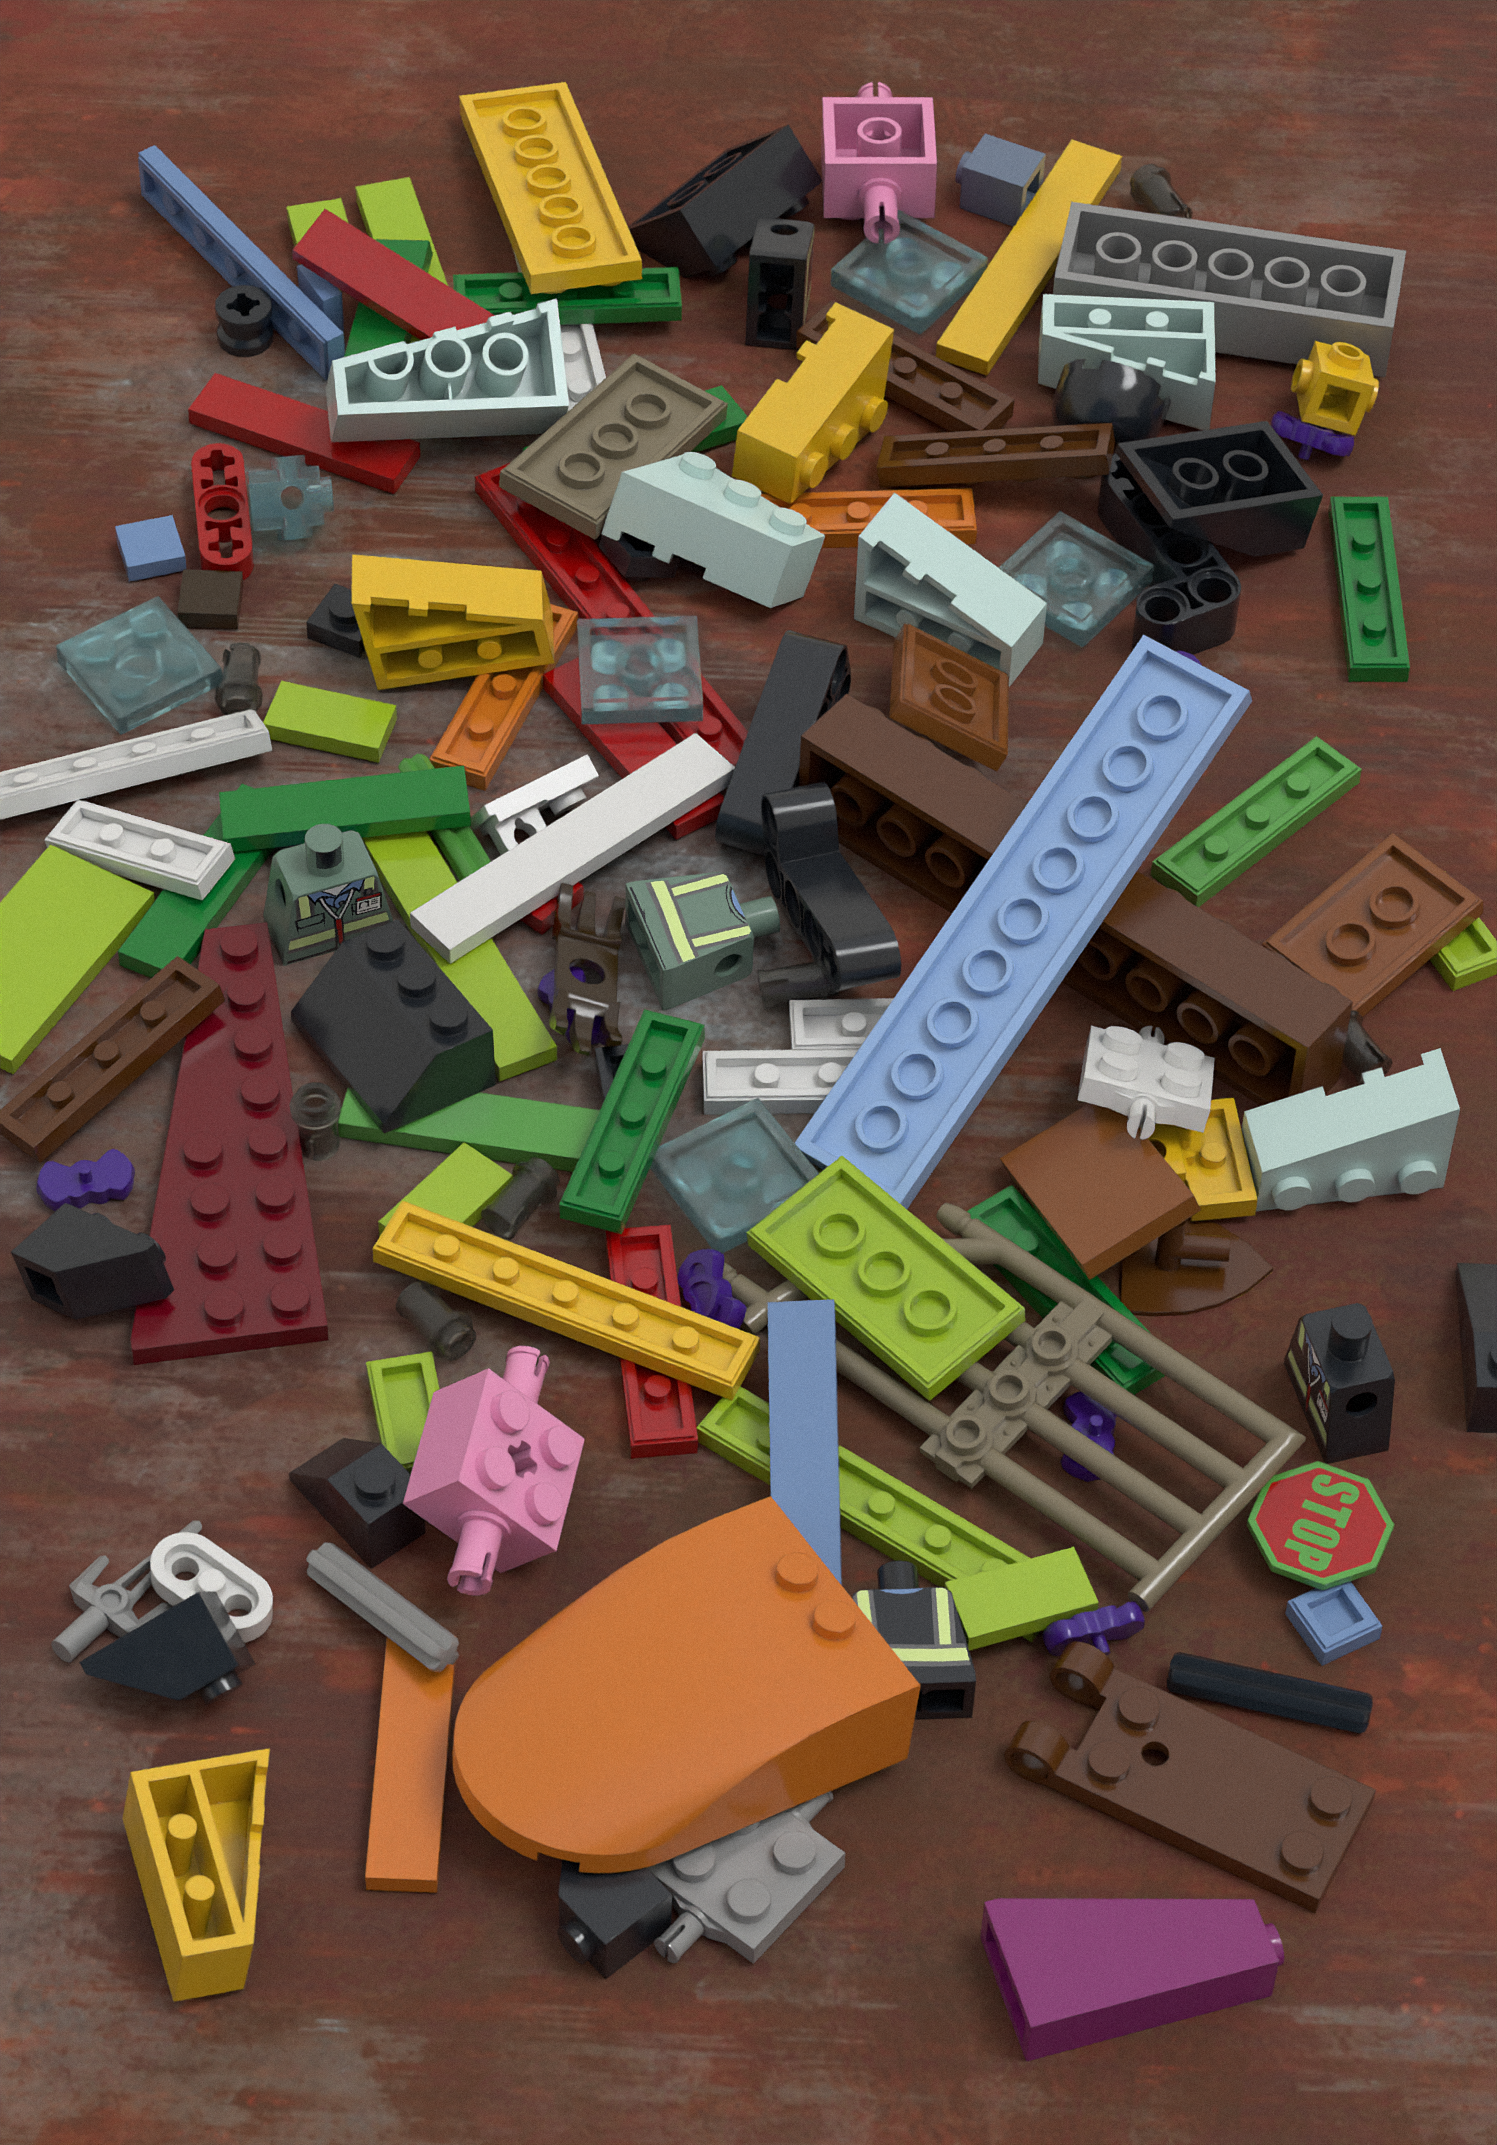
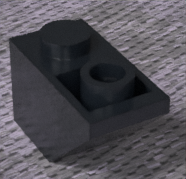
[11,1203,174,1320]

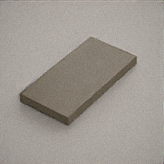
[499,353,728,539]

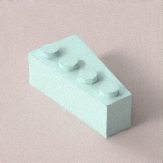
[325,299,569,442]

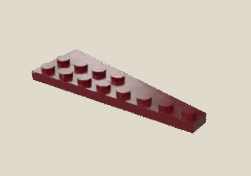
[131,922,329,1365]

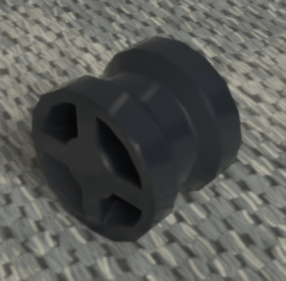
[215,285,274,357]

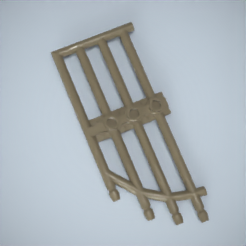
[723,1203,1306,1612]

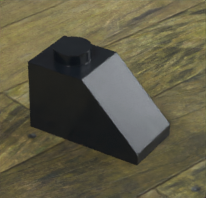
[289,1438,426,1569]
[79,1591,255,1705]
[557,1859,672,1979]

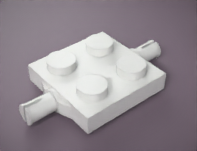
[1078,1026,1215,1140]

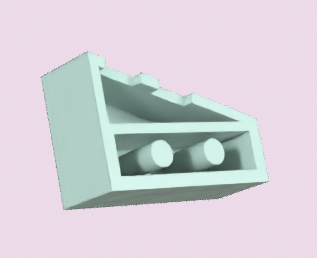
[1038,294,1215,430]
[601,452,825,608]
[854,493,1047,687]
[1241,1048,1460,1211]

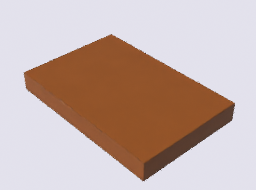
[889,623,1009,772]
[1262,833,1483,1025]
[1000,1103,1201,1280]

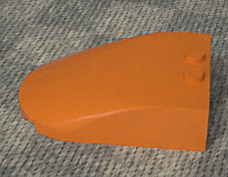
[452,1496,921,1873]

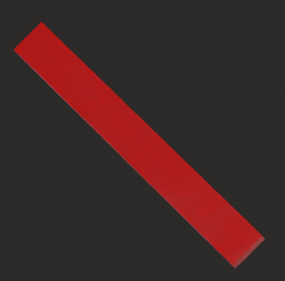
[475,462,748,767]

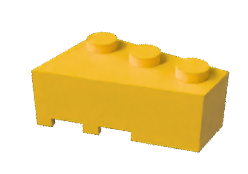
[732,302,894,504]
[352,554,554,690]
[123,1748,270,2002]

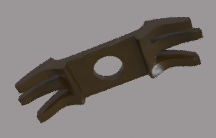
[549,883,625,1056]

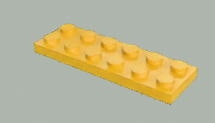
[459,82,642,294]

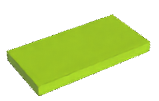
[0,844,155,1074]
[746,1156,1025,1401]

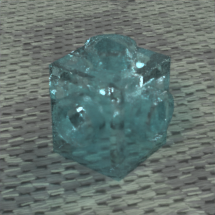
[246,455,334,540]

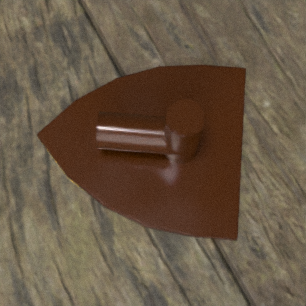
[1121,1217,1273,1316]

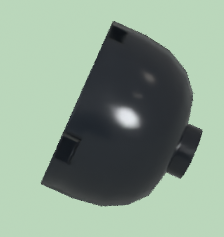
[1052,359,1171,455]

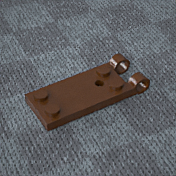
[1004,1642,1376,1913]

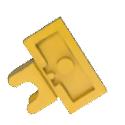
[1140,1098,1257,1221]

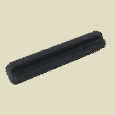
[1167,1652,1373,1733]

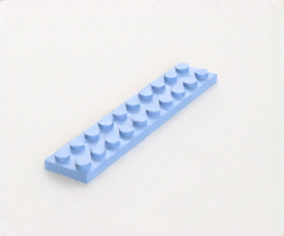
[793,635,1252,1209]

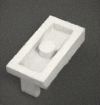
[471,754,599,855]

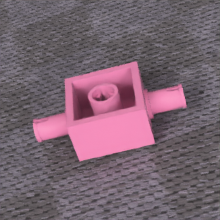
[821,82,937,244]
[403,1346,585,1596]

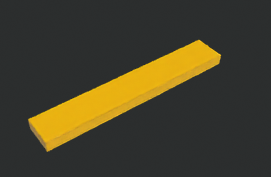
[936,140,1122,376]
[373,1200,760,1400]

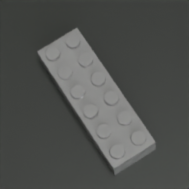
[1053,202,1406,377]

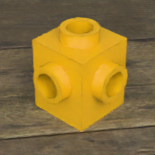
[1291,341,1379,436]

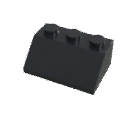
[628,124,823,278]
[291,919,496,1133]

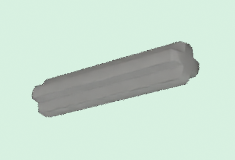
[306,1543,459,1672]

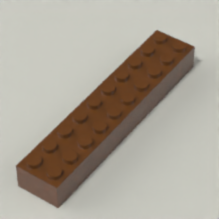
[799,694,1353,1106]

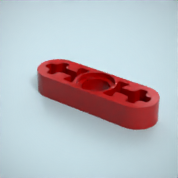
[191,443,254,581]

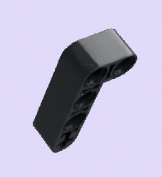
[1097,454,1241,655]
[715,630,851,856]
[761,781,901,991]

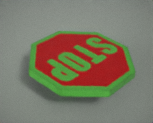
[1247,1461,1394,1590]

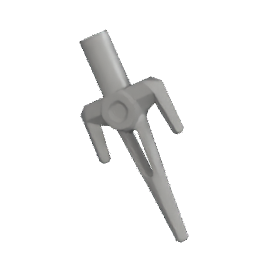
[51,1521,202,1662]

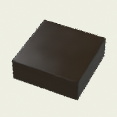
[177,569,243,629]

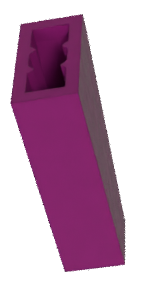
[980,1898,1284,2062]

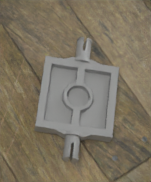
[646,1791,845,1964]

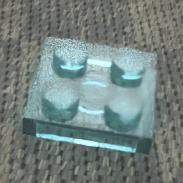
[831,210,988,335]
[999,511,1154,648]
[56,596,223,735]
[577,616,703,724]
[650,1098,819,1253]

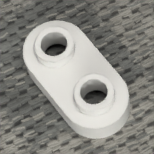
[150,1532,273,1643]

